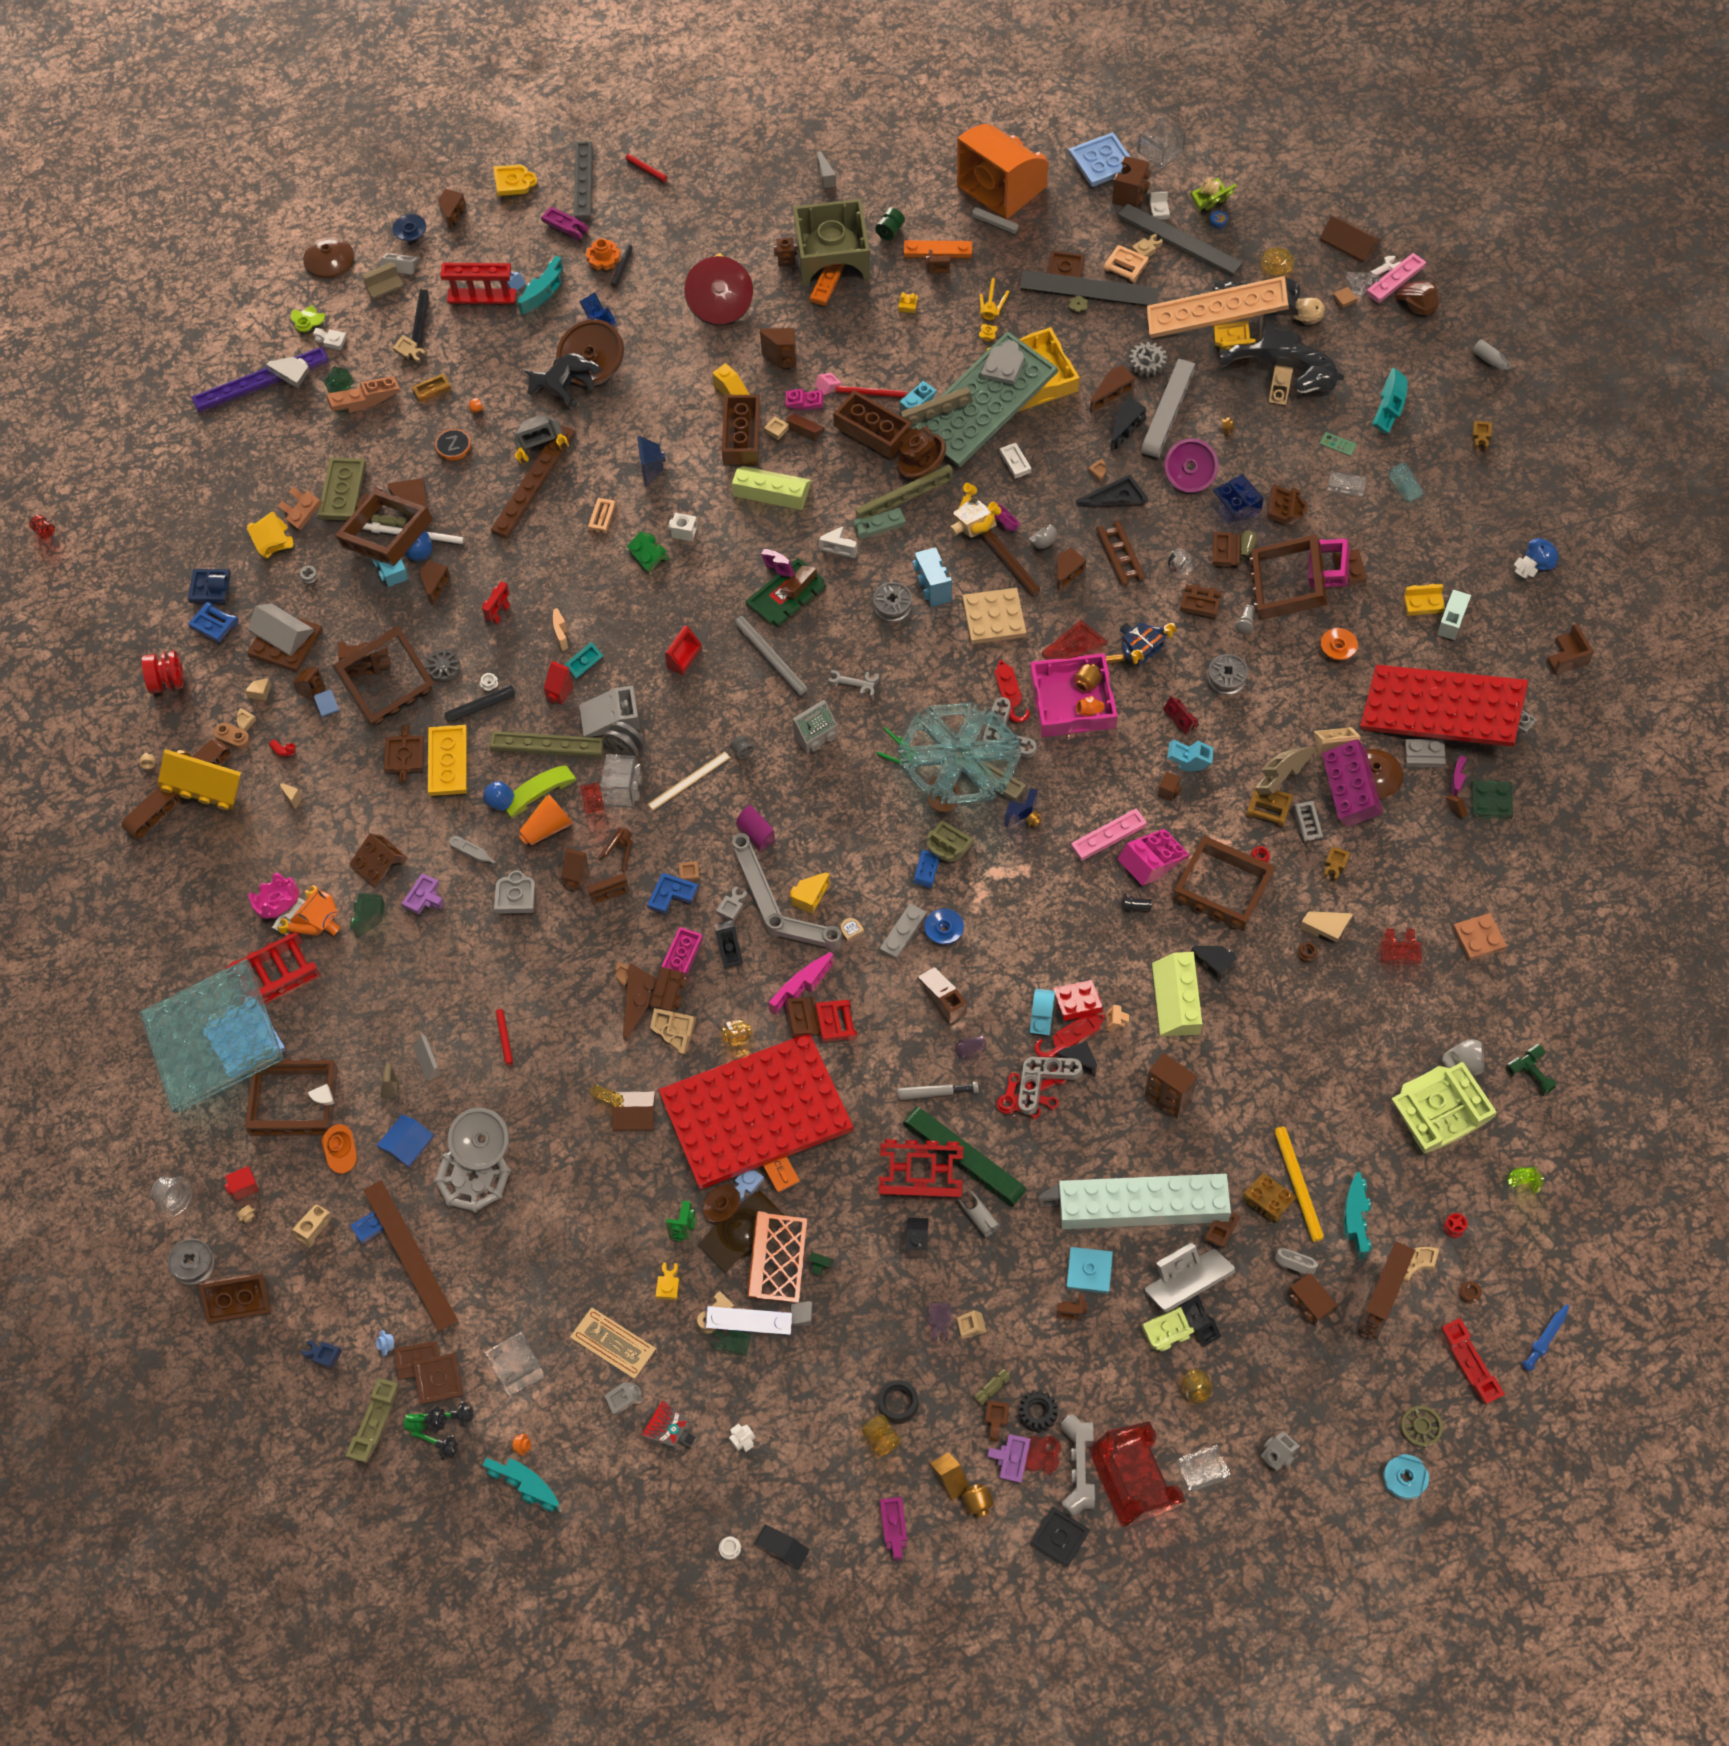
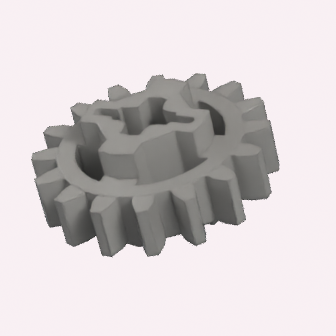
[1129,342,1167,377]

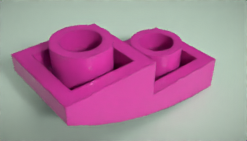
[786,388,823,409]

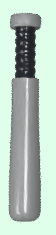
[897,1081,979,1100]

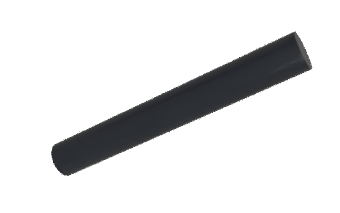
[611,245,633,287]

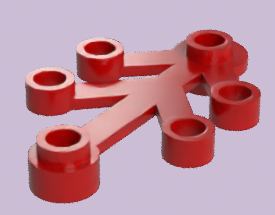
[997,1064,1068,1120]

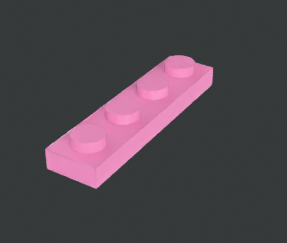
[1366,253,1426,303]
[1071,809,1147,861]

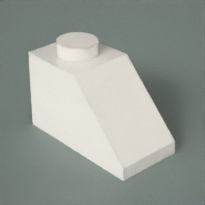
[267,357,309,388]

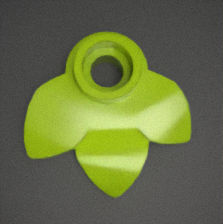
[291,305,325,332]

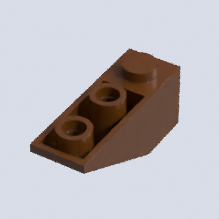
[918,967,967,1023]

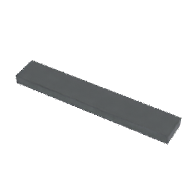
[574,141,593,220]

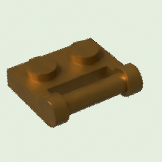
[1246,784,1293,827]

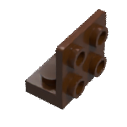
[350,833,408,887]

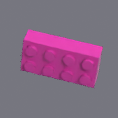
[661,927,703,977]

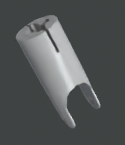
[1472,339,1511,370]
[959,1190,1000,1237]

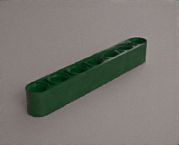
[902,1107,1027,1207]

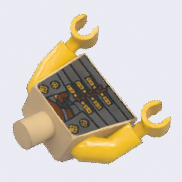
[950,482,1001,537]

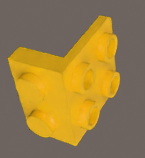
[1213,320,1256,350]

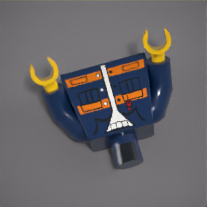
[1120,622,1177,667]

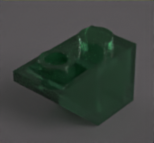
[350,894,385,937]

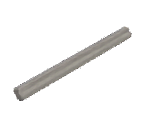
[735,616,807,695]

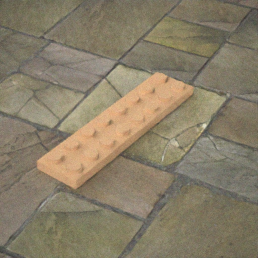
[1147,276,1289,338]

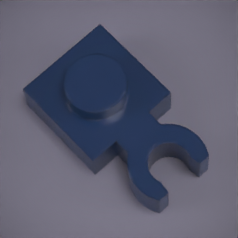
[301,1340,342,1369]

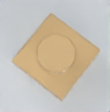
[764,416,789,440]

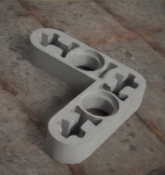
[983,697,1037,758]
[1019,1057,1083,1115]

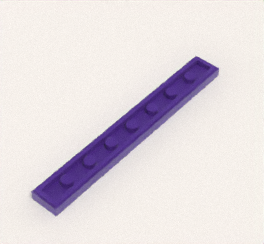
[191,347,329,413]

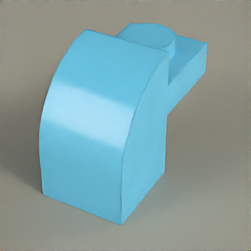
[1167,740,1214,772]
[1030,988,1055,1035]

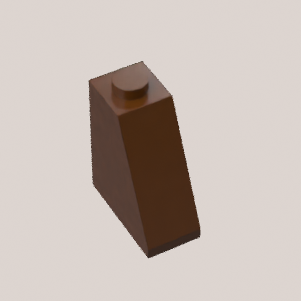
[387,478,429,521]

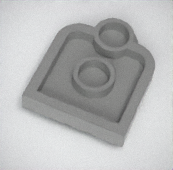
[981,341,1025,385]
[494,870,536,914]

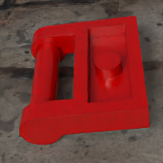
[815,1000,858,1042]

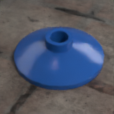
[924,909,964,945]

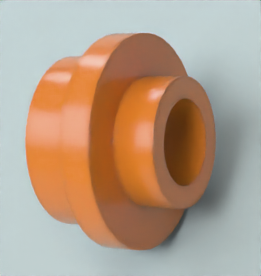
[513,1434,531,1456]

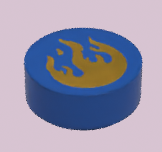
[1210,211,1228,228]

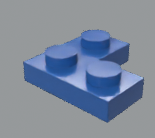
[647,873,699,914]

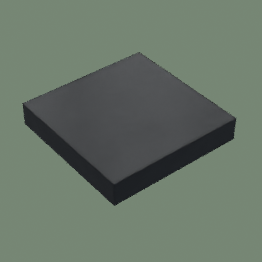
[1030,1506,1091,1569]

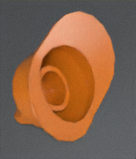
[321,1124,357,1173]

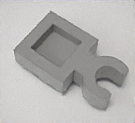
[716,886,747,922]

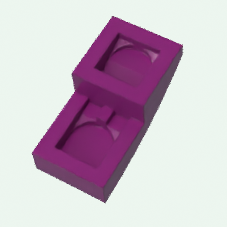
[761,549,795,577]
[1451,755,1467,796]

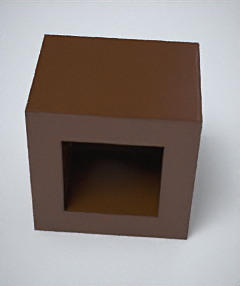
[1158,772,1182,802]

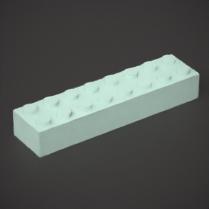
[1059,1174,1231,1229]

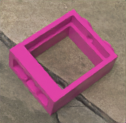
[1308,538,1350,588]

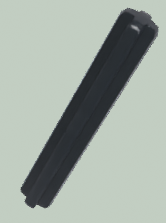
[411,289,429,346]
[444,685,515,722]

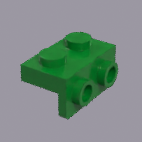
[626,531,670,572]
[666,1201,697,1241]

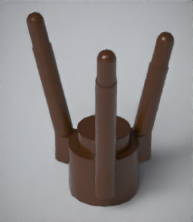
[598,827,633,872]

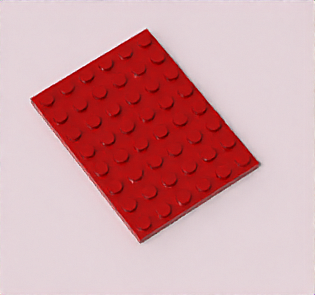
[658,1034,854,1190]

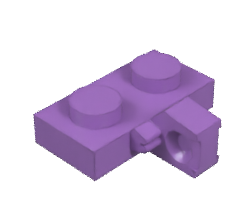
[401,873,445,915]
[988,1434,1031,1483]

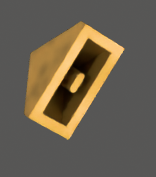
[930,1452,970,1501]

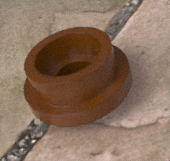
[1297,942,1318,962]

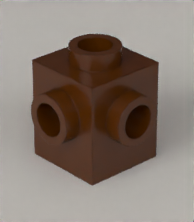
[773,237,798,266]

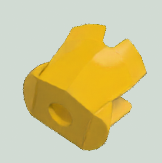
[247,512,293,559]

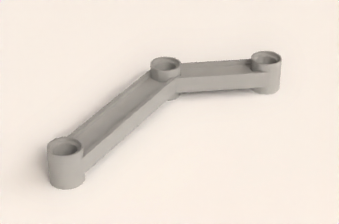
[732,833,842,951]

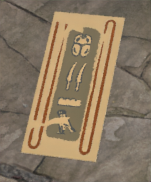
[570,1307,656,1379]

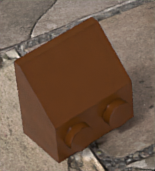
[760,328,796,368]

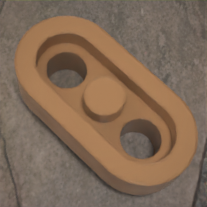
[214,723,250,749]

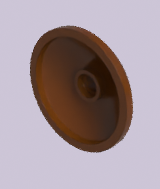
[303,237,354,278]
[898,434,946,479]
[1366,749,1403,800]

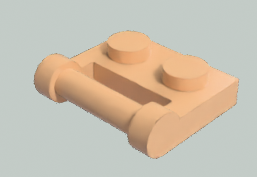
[1104,245,1149,283]

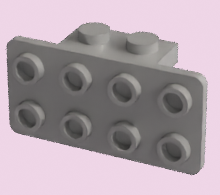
[1145,1242,1235,1312]

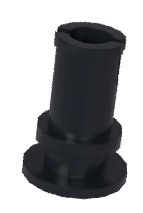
[1121,893,1152,913]

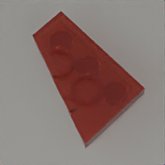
[1042,620,1108,660]

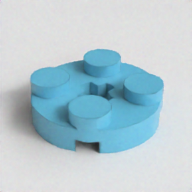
[1383,1454,1429,1500]

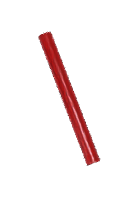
[836,385,907,398]

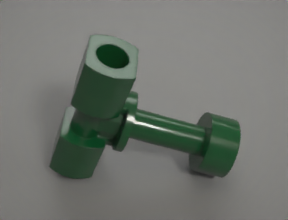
[1505,1044,1558,1095]

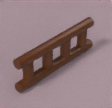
[1096,521,1146,586]

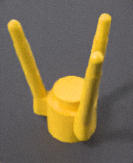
[979,278,1009,320]

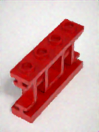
[878,1139,964,1197]

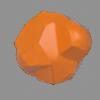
[1076,696,1105,717]

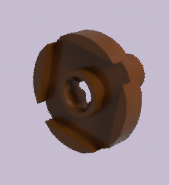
[900,426,936,461]

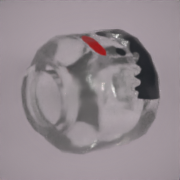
[1168,548,1195,575]

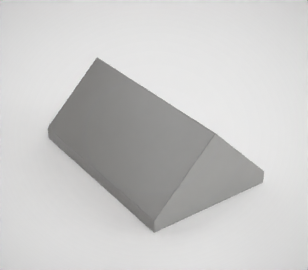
[248,604,314,657]

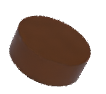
[1459,1281,1482,1304]

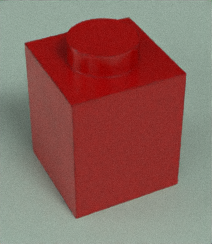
[224,1166,260,1201]

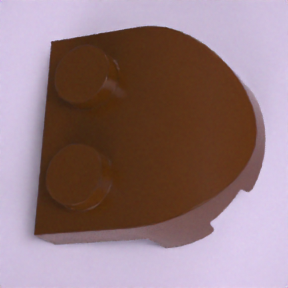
[1267,484,1308,524]

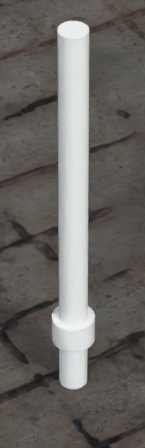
[362,522,464,545]

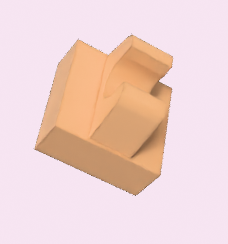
[1106,1005,1129,1032]

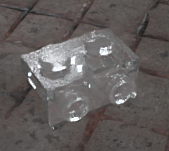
[1327,471,1367,496]
[1178,1445,1230,1492]

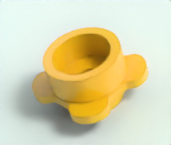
[979,324,998,341]

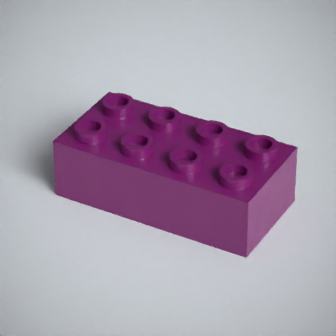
[1322,739,1383,828]

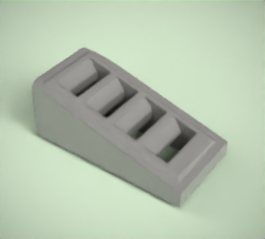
[817,151,836,188]
[1292,801,1323,842]

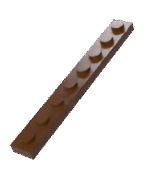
[491,425,576,540]

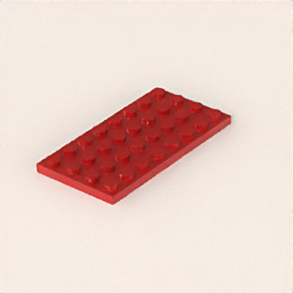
[1360,664,1528,747]

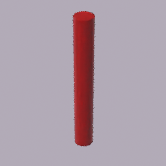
[625,154,668,182]
[495,1009,513,1066]

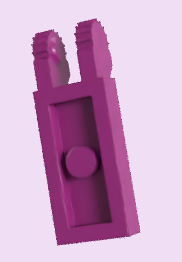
[541,206,589,240]

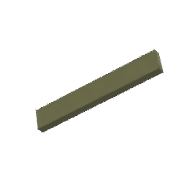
[855,465,952,519]
[489,731,605,758]

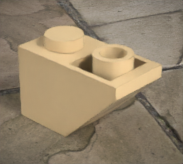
[1269,365,1293,405]

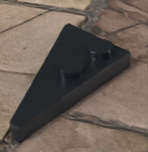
[1076,474,1148,507]

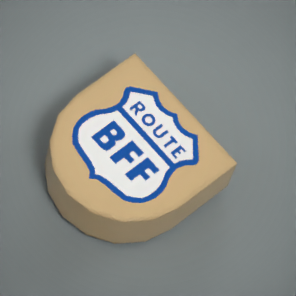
[841,918,864,942]

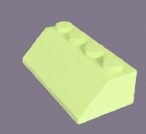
[732,466,812,510]
[1152,952,1202,1037]

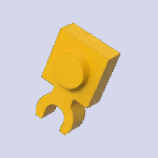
[656,1263,680,1301]

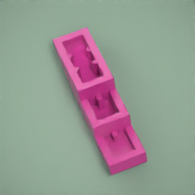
[769,952,834,1015]

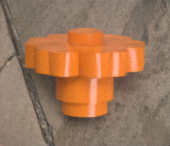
[586,238,621,270]

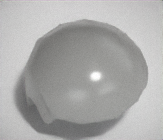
[1029,524,1057,549]

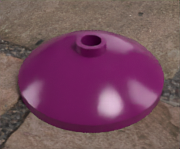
[1164,438,1218,493]

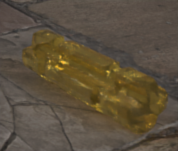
[590,1084,624,1106]

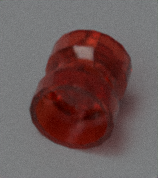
[29,514,55,539]

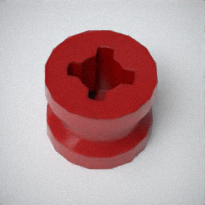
[1444,1213,1468,1239]

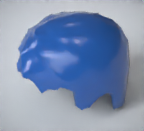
[483,781,515,811]

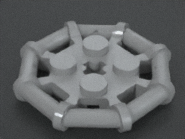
[433,1152,511,1213]

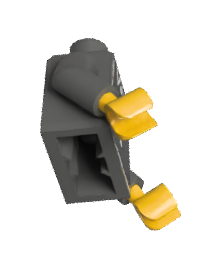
[514,414,569,463]

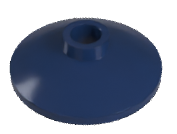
[393,214,426,241]

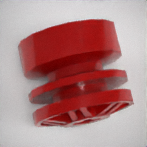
[142,650,184,694]

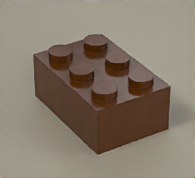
[1145,1053,1197,1119]

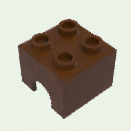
[1112,156,1151,208]

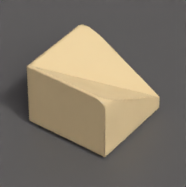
[245,679,272,701]

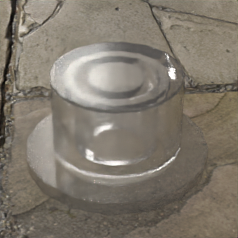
[151,1176,193,1217]

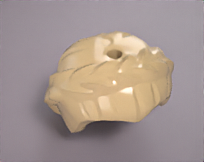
[1289,298,1325,325]

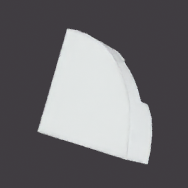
[308,1084,335,1106]

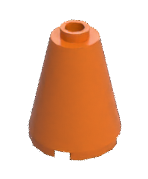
[519,794,573,845]

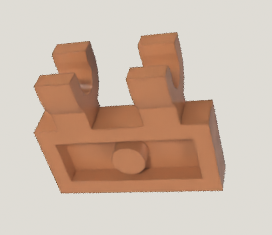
[278,487,323,530]

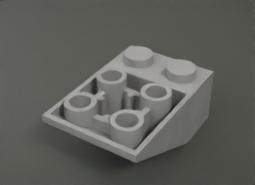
[579,686,640,737]

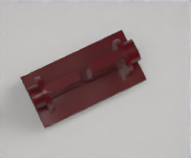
[1163,696,1199,735]

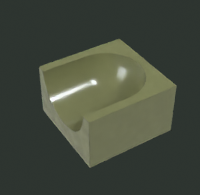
[793,199,871,286]

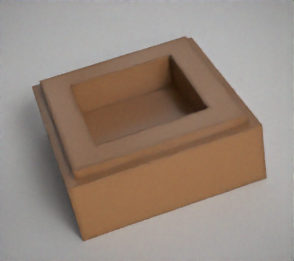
[1333,287,1357,309]
[679,861,700,882]

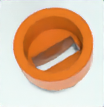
[469,397,484,413]

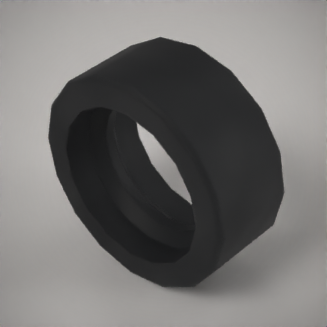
[878,1380,919,1424]

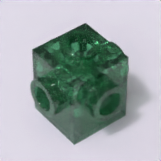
[323,366,354,393]

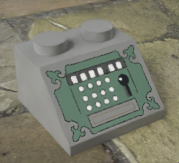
[793,700,838,754]

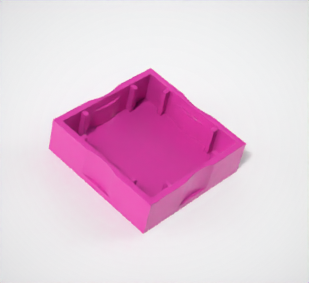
[1030,653,1118,737]

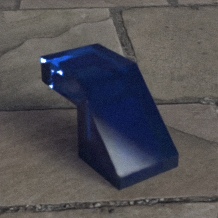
[579,292,616,325]
[1005,788,1038,827]

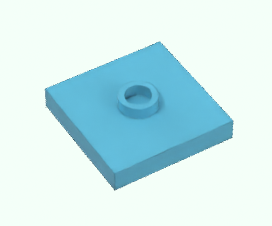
[1067,1247,1113,1294]

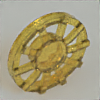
[1261,247,1294,275]

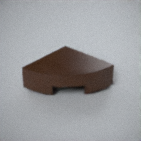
[1446,795,1468,818]

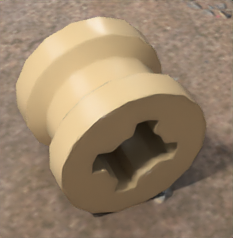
[1201,177,1220,197]

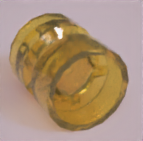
[861,1414,902,1457]

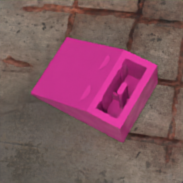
[1118,829,1190,886]

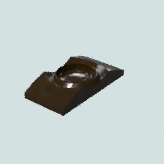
[698,1190,786,1275]

